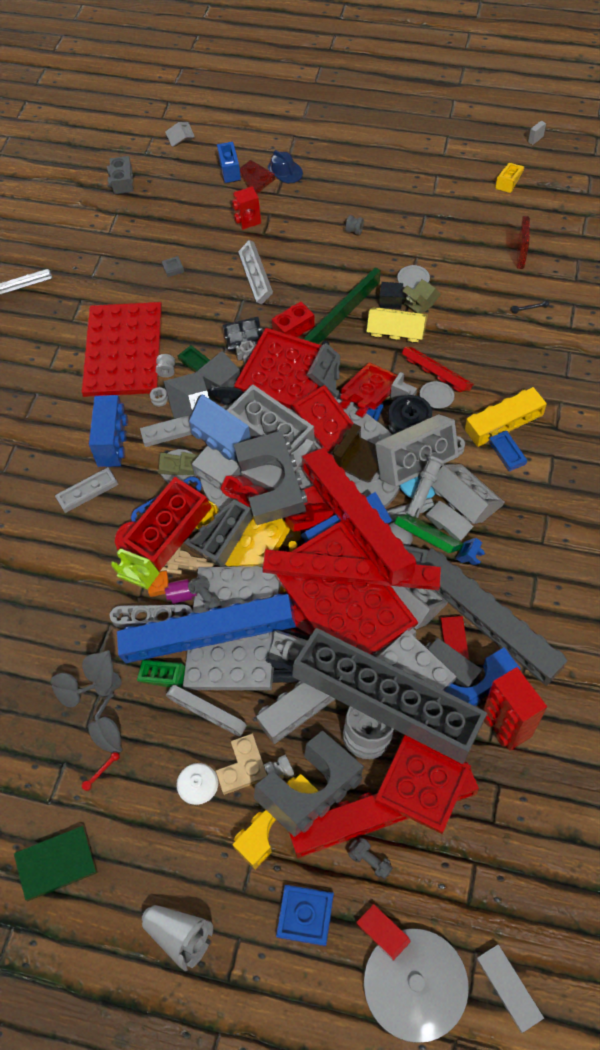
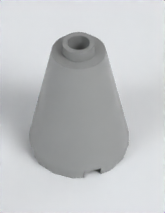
[142,905,213,971]

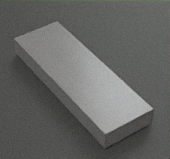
[55,467,118,513]
[476,944,544,1033]

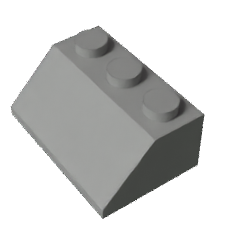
[432,464,505,524]
[391,586,448,629]

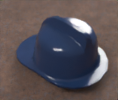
[268,150,303,183]

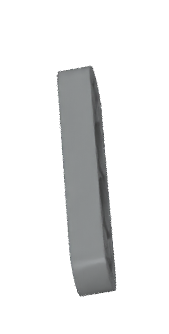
[110,605,193,628]
[166,685,247,736]

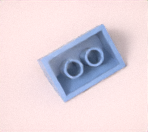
[189,394,251,463]

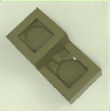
[158,452,199,475]

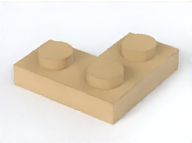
[216,733,267,795]

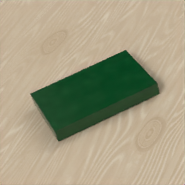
[14,826,98,902]

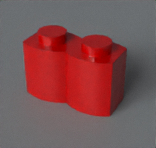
[220,475,268,508]

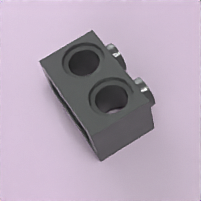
[107,156,134,194]

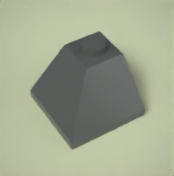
[164,371,209,418]

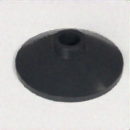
[207,387,243,405]

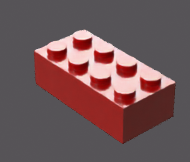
[122,477,212,571]
[483,667,547,751]

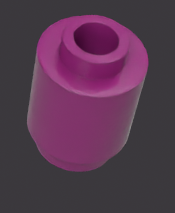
[165,579,197,604]

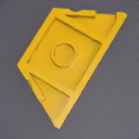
[225,516,290,567]

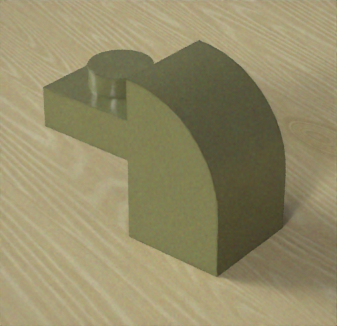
[403,279,441,313]

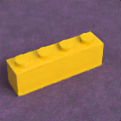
[465,387,547,447]

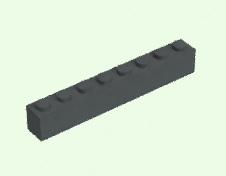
[425,548,568,687]

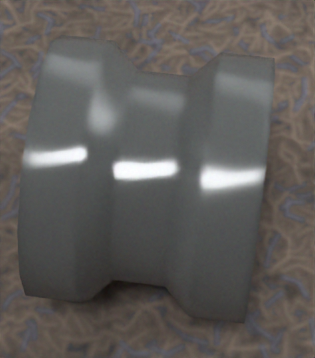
[345,215,364,235]

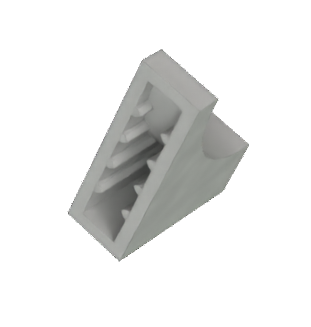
[241,439,317,492]

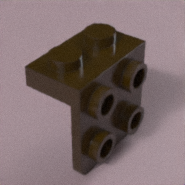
[332,423,379,482]

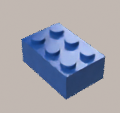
[89,395,128,467]

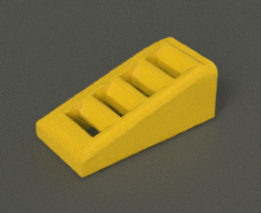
[495,163,524,193]

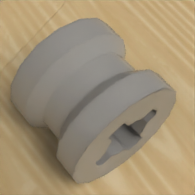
[156,354,175,377]

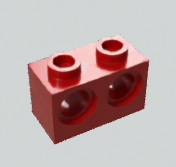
[272,302,315,337]

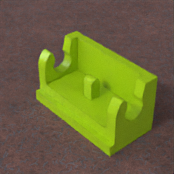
[111,549,159,589]

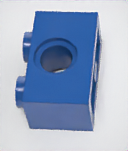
[217,142,241,183]

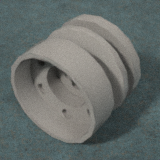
[343,707,394,759]

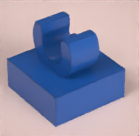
[456,538,485,565]

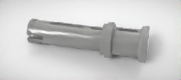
[406,455,445,518]

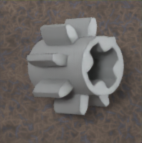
[236,341,257,364]

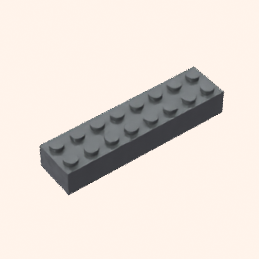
[292,628,487,764]

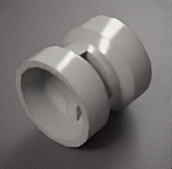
[264,755,295,779]

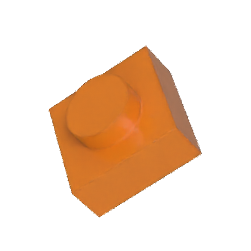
[148,571,169,597]

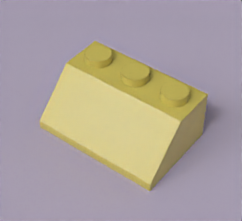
[367,307,428,342]

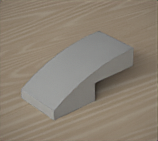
[425,501,474,541]

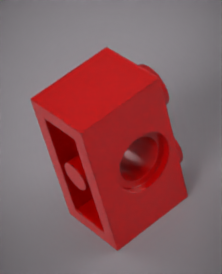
[232,186,261,230]

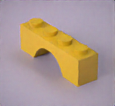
[232,774,319,870]

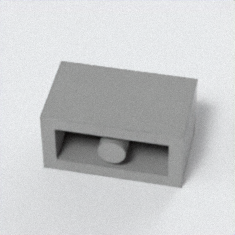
[192,447,241,491]

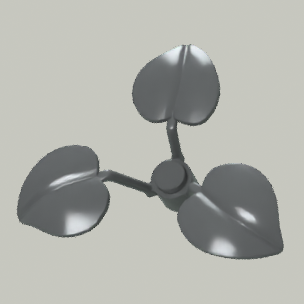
[50,650,122,753]

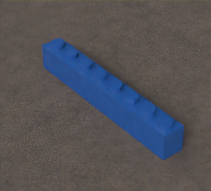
[117,594,296,663]

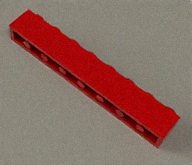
[302,447,416,586]
[288,762,479,859]

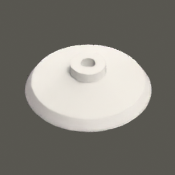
[177,763,218,805]

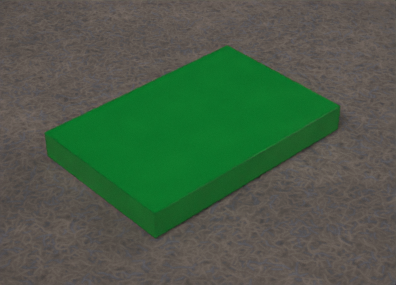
[395,515,463,553]

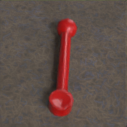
[82,752,120,791]

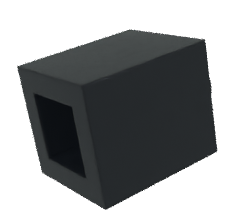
[379,282,406,309]

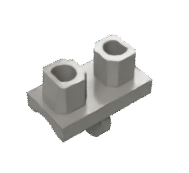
[270,630,307,661]

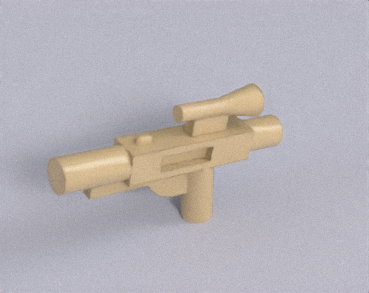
[158,546,214,574]

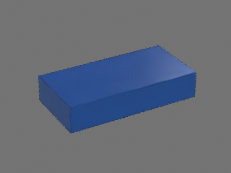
[489,430,527,472]

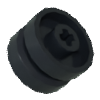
[388,395,433,435]

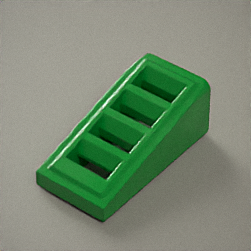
[137,660,185,689]

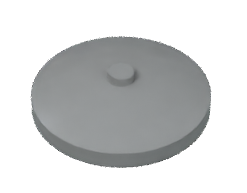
[364,929,468,1043]

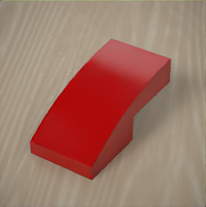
[285,503,333,532]

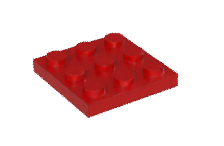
[375,735,471,834]

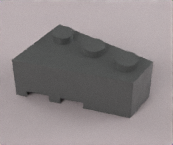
[184,499,253,567]

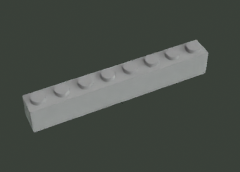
[256,628,416,744]

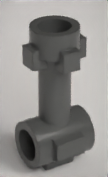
[188,577,222,611]
[348,837,393,879]

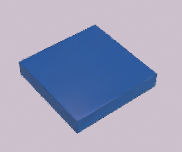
[276,885,334,947]

